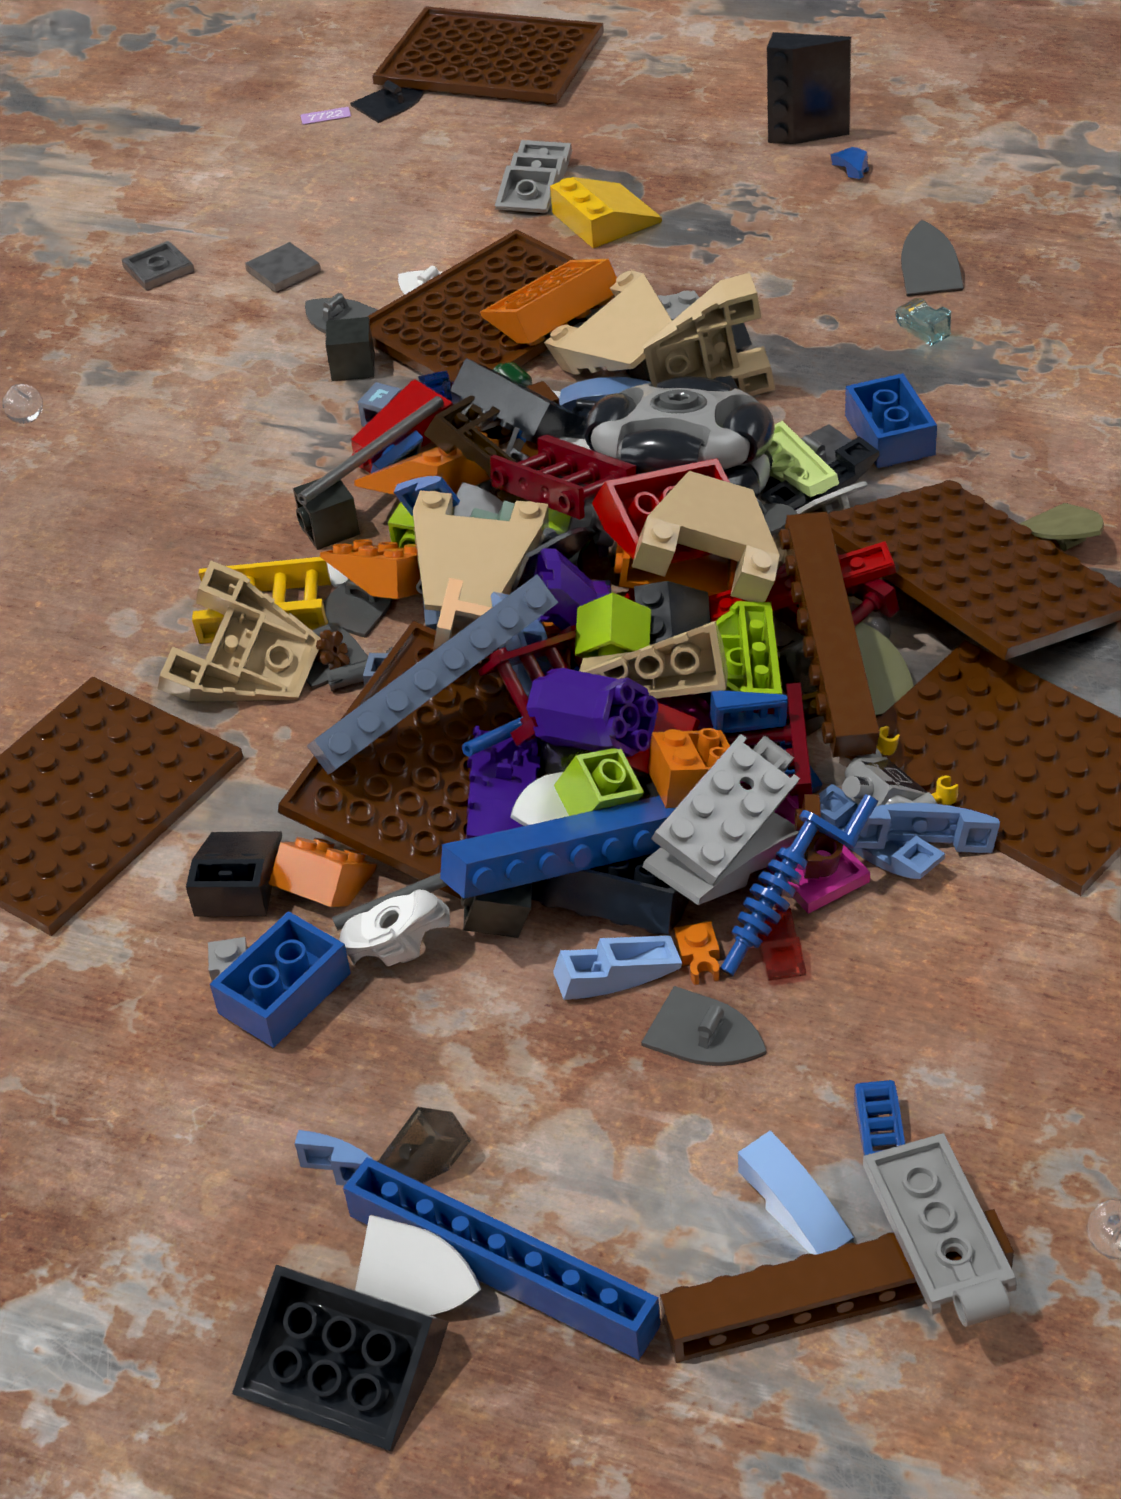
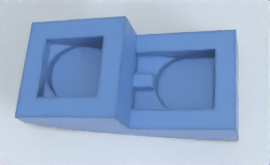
[294,1130,373,1186]

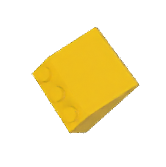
[550,177,662,248]

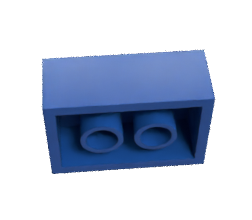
[845,373,937,468]
[210,911,351,1048]

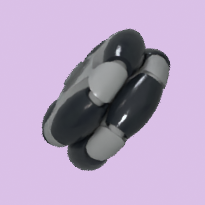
[584,376,775,498]

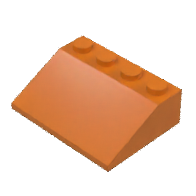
[480,259,617,346]
[354,432,499,495]

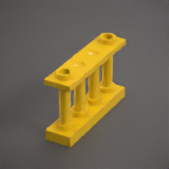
[192,557,331,644]

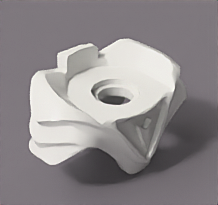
[339,890,450,967]

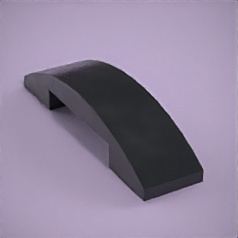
[761,436,880,510]

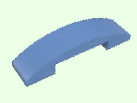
[559,377,651,411]
[818,784,945,879]
[848,803,1000,853]

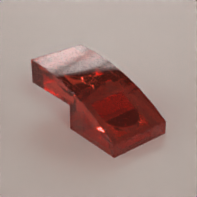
[757,907,806,981]

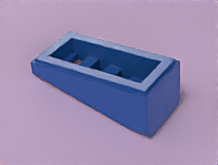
[710,691,788,733]
[854,1080,905,1156]

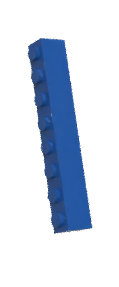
[440,796,675,899]
[343,1157,661,1360]

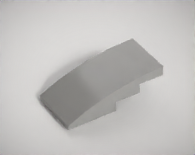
[495,140,572,213]
[643,812,799,905]

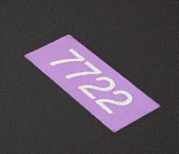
[300,107,351,125]

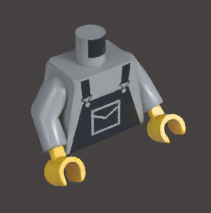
[842,726,959,806]

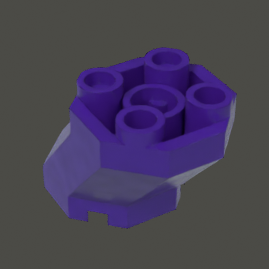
[534,548,611,631]
[526,668,658,757]

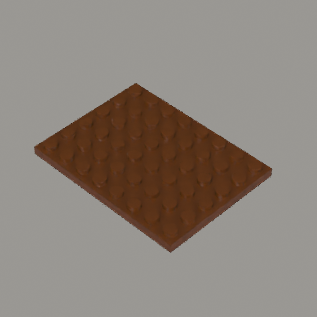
[372,6,604,104]
[367,229,615,390]
[828,480,1121,660]
[278,620,572,899]
[839,640,1121,896]
[0,676,244,936]

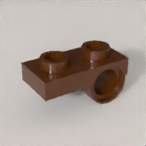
[795,794,843,879]

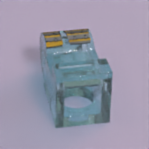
[895,297,951,346]

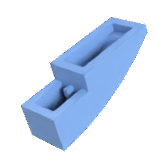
[553,935,682,1000]
[738,1131,854,1255]

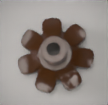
[315,630,350,670]

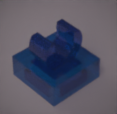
[418,370,452,401]

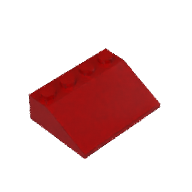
[592,458,730,564]

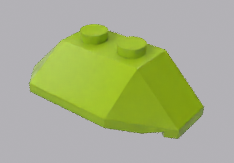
[716,601,782,694]

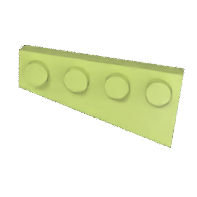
[768,421,839,497]

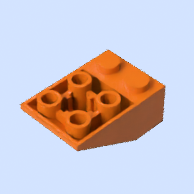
[320,539,421,599]

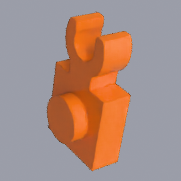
[674,921,720,985]

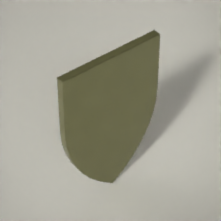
[1019,503,1104,551]
[855,622,914,717]

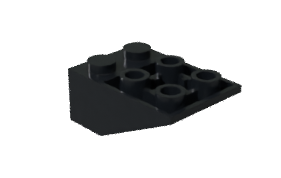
[186,831,282,917]

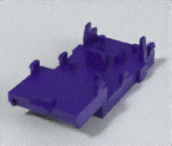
[466,726,540,839]

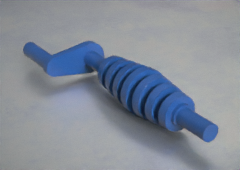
[720,794,878,976]

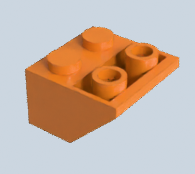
[647,728,730,808]
[269,837,377,907]

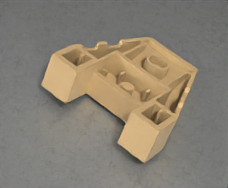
[544,270,672,374]
[643,273,775,396]
[632,471,780,602]
[413,490,549,611]
[158,561,321,701]

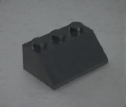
[634,581,711,645]

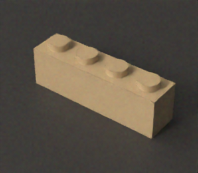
[580,621,728,699]

